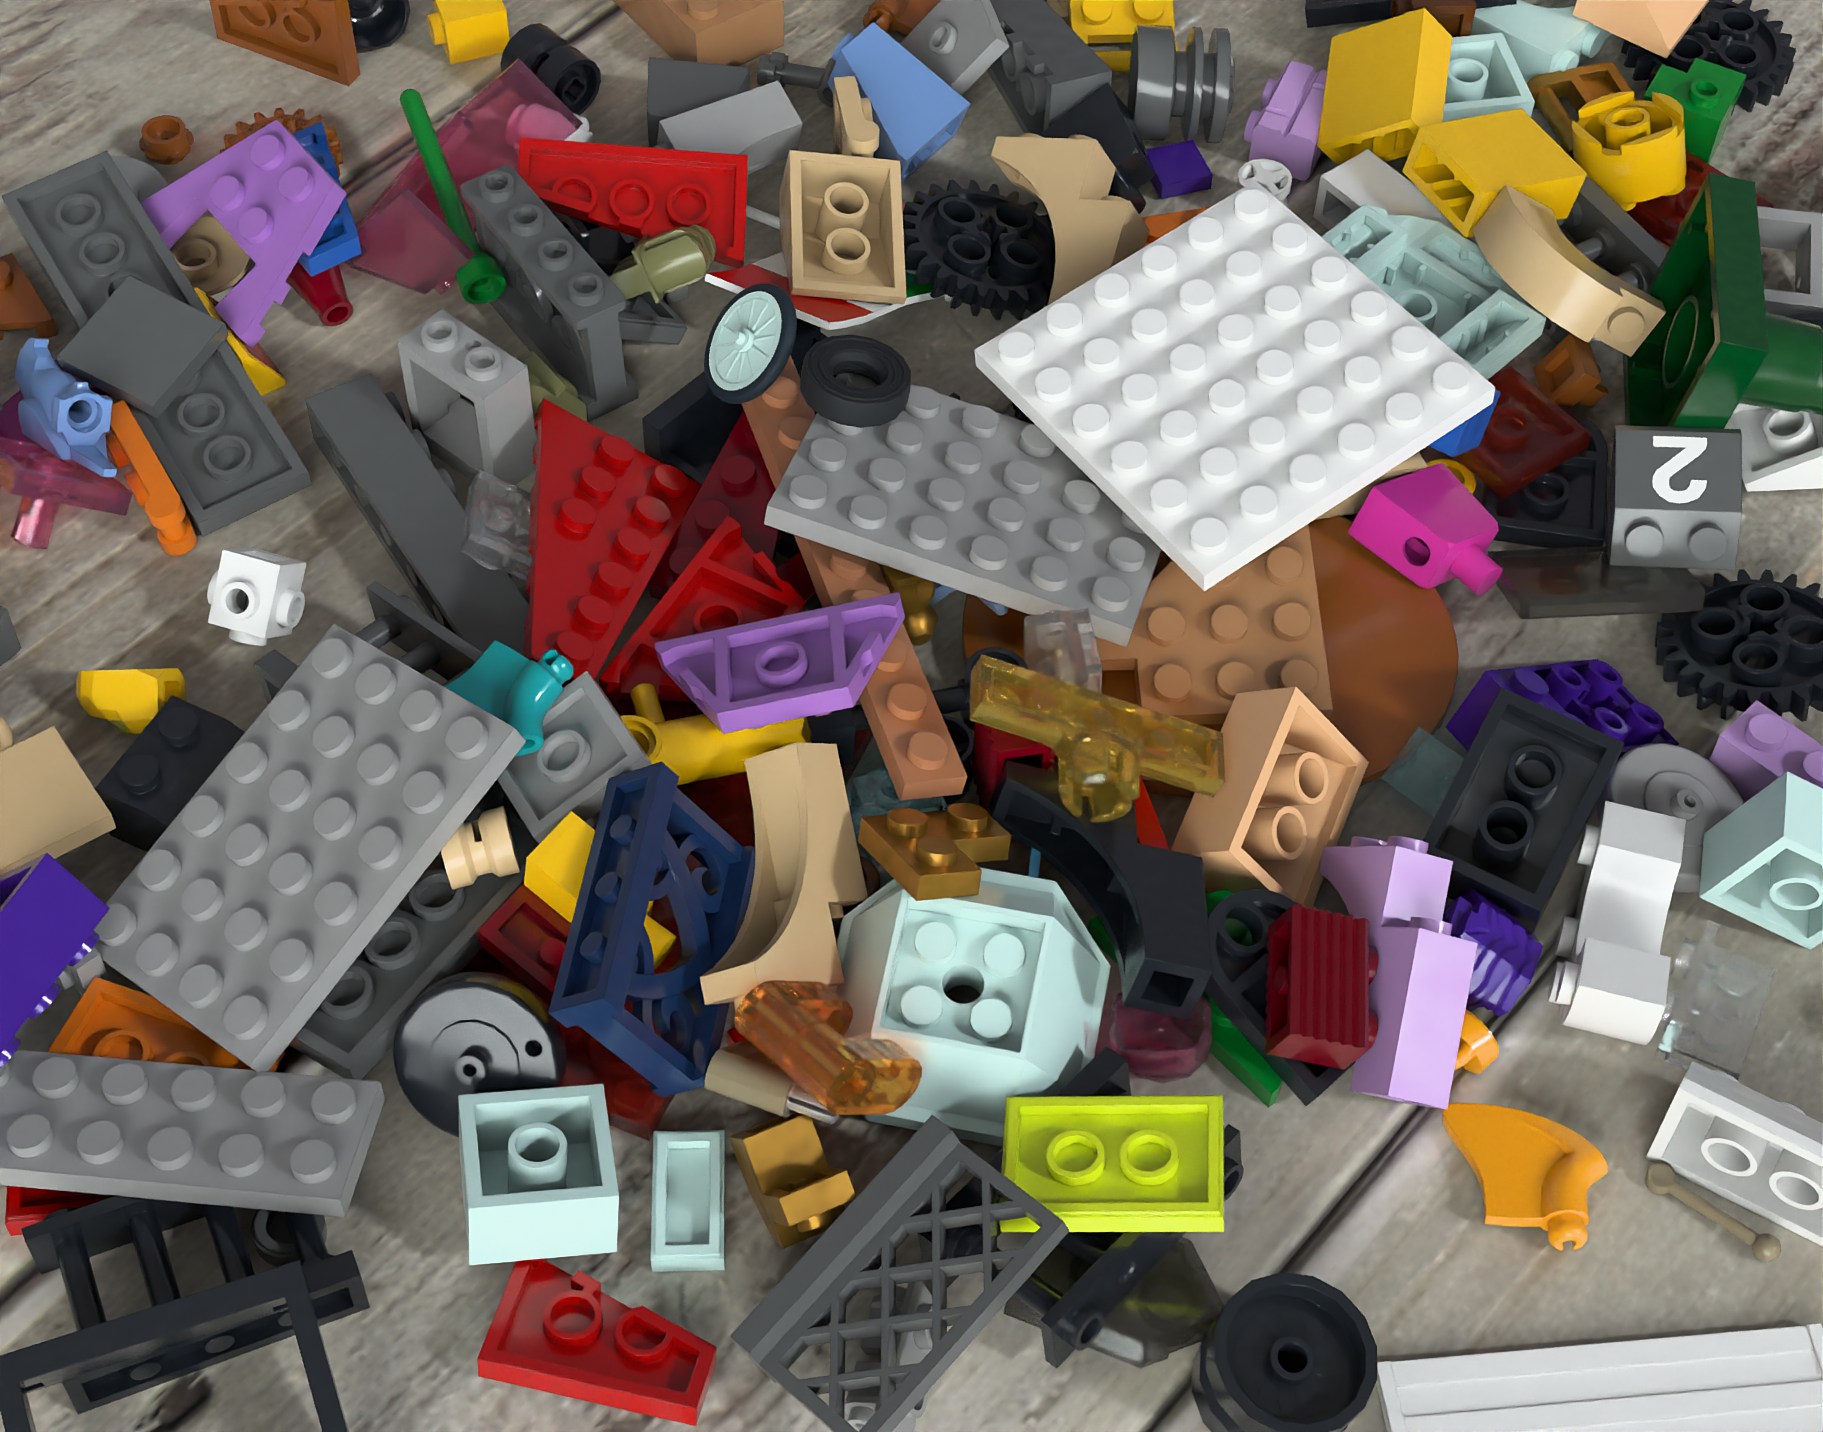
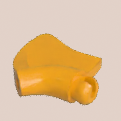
[1442,1103,1608,1251]

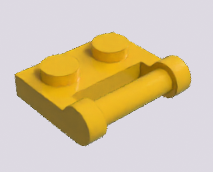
[1067,0,1178,72]

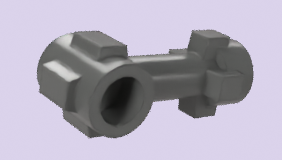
[757,51,836,107]

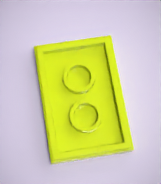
[999,1095,1224,1232]

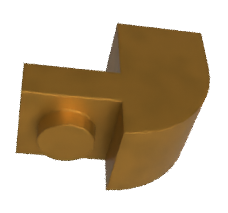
[729,1112,856,1249]

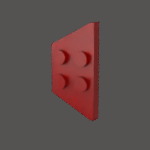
[599,516,806,702]

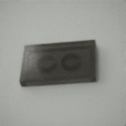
[1488,546,1705,619]

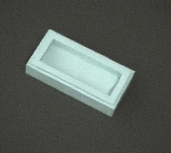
[651,1130,725,1272]

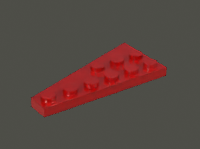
[523,398,702,688]

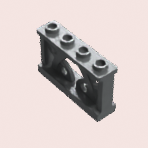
[460,165,638,422]

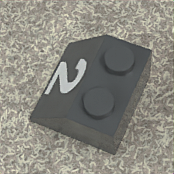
[1605,425,1742,570]

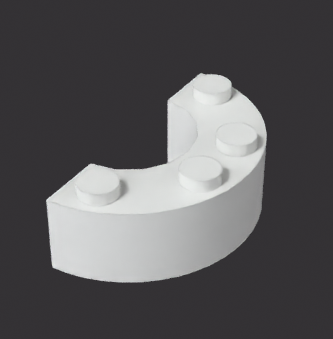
[1548,801,1686,1045]

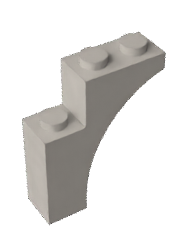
[620,80,803,305]

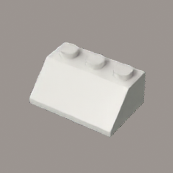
[1645,1061,1823,1247]

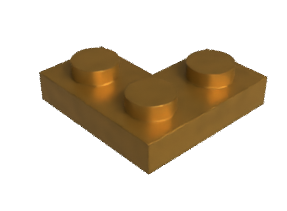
[858,803,1011,901]

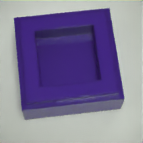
[1147,140,1213,199]

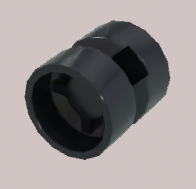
[500,23,601,115]

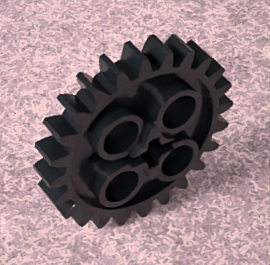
[1621,0,1796,115]
[903,180,1056,320]
[1655,569,1823,722]

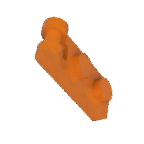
[105,400,197,556]

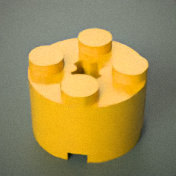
[1571,91,1686,212]

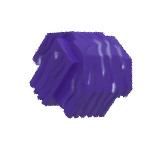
[1442,888,1543,1017]

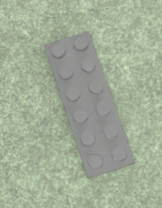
[0,1050,385,1217]

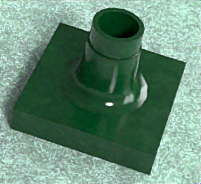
[1623,172,1823,429]

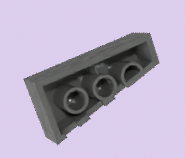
[987,0,1112,135]

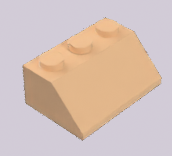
[1171,687,1369,908]

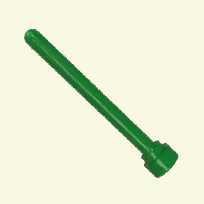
[400,89,506,304]

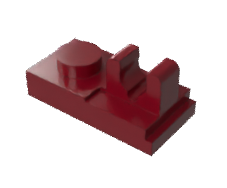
[476,884,582,1030]

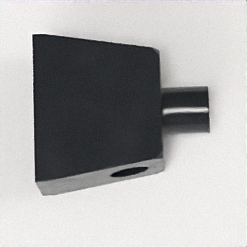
[1039,82,1155,214]

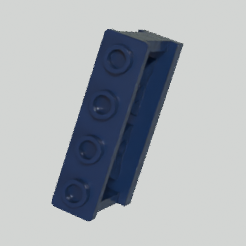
[548,761,755,1097]

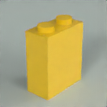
[1317,8,1452,166]
[1402,108,1587,238]

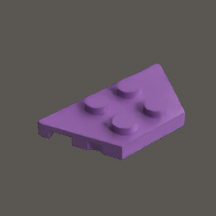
[655,592,905,734]

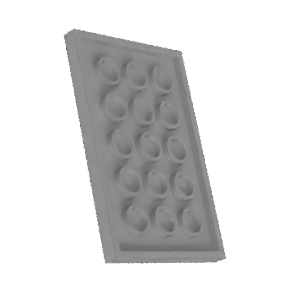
[764,373,1162,647]
[94,623,526,1072]

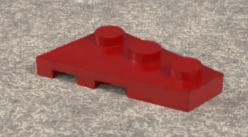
[477,1258,717,1426]

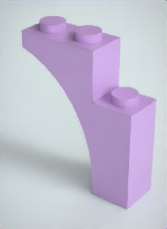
[1319,836,1478,1109]

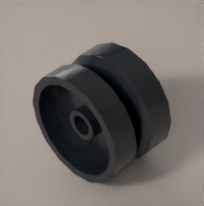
[1192,1272,1377,1432]

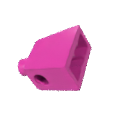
[1348,462,1503,596]

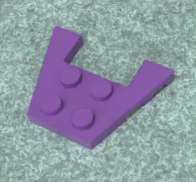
[140,119,347,348]

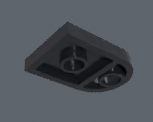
[1482,403,1608,556]
[1204,889,1355,1106]

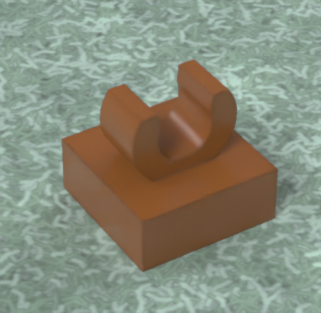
[1533,333,1609,409]

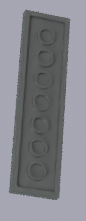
[2,151,312,537]

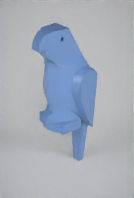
[15,338,117,477]

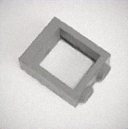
[1678,206,1823,316]
[397,309,536,499]

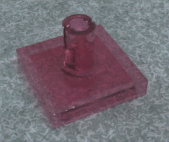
[0,437,133,549]

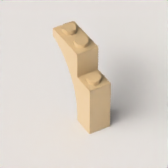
[991,133,1150,306]
[700,742,868,1014]

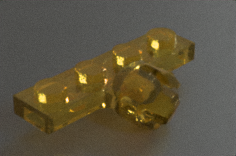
[969,655,1225,822]

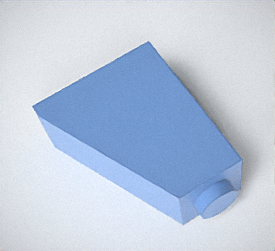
[827,22,971,184]

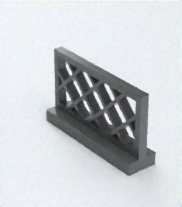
[730,1115,1069,1432]

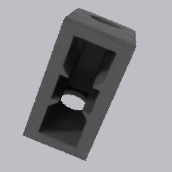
[647,57,750,148]

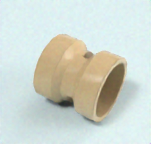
[441,806,520,890]

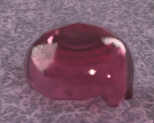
[1108,992,1213,1083]

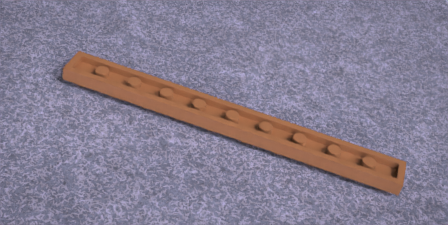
[741,355,968,801]

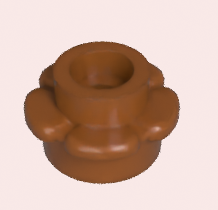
[139,115,194,165]

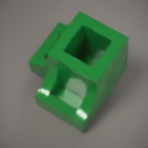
[1643,58,1747,170]

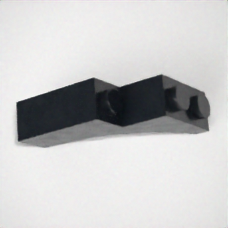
[988,761,1213,1020]

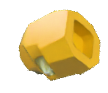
[76,668,187,734]

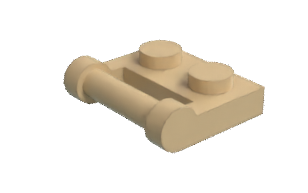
[833,76,879,158]

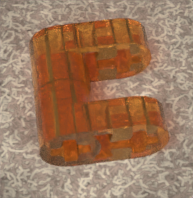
[734,980,922,1115]

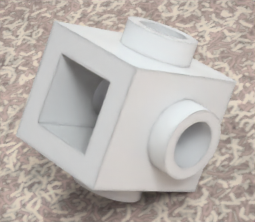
[207,547,307,646]

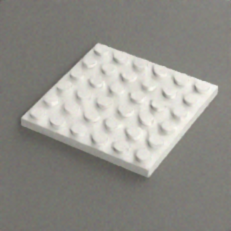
[974,180,1495,591]

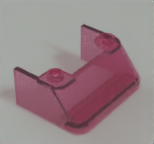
[344,58,583,295]

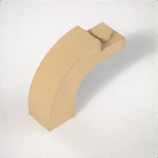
[1473,185,1666,357]

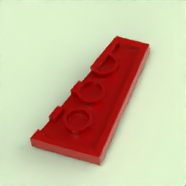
[518,137,748,268]

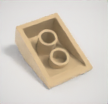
[779,150,907,304]

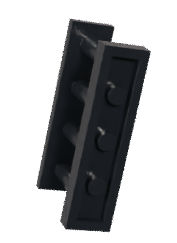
[917,1046,1244,1368]
[21,1196,370,1415]

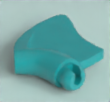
[444,640,574,757]

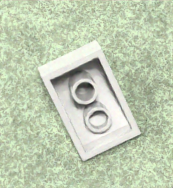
[1724,404,1823,492]

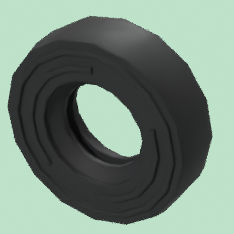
[800,334,911,428]

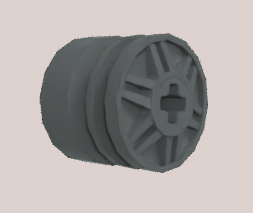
[1127,24,1235,143]

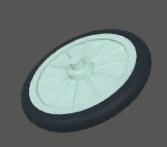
[704,283,797,404]

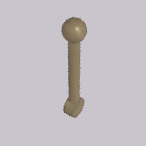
[1645,1163,1781,1262]

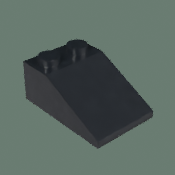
[1423,687,1624,933]
[95,696,245,852]

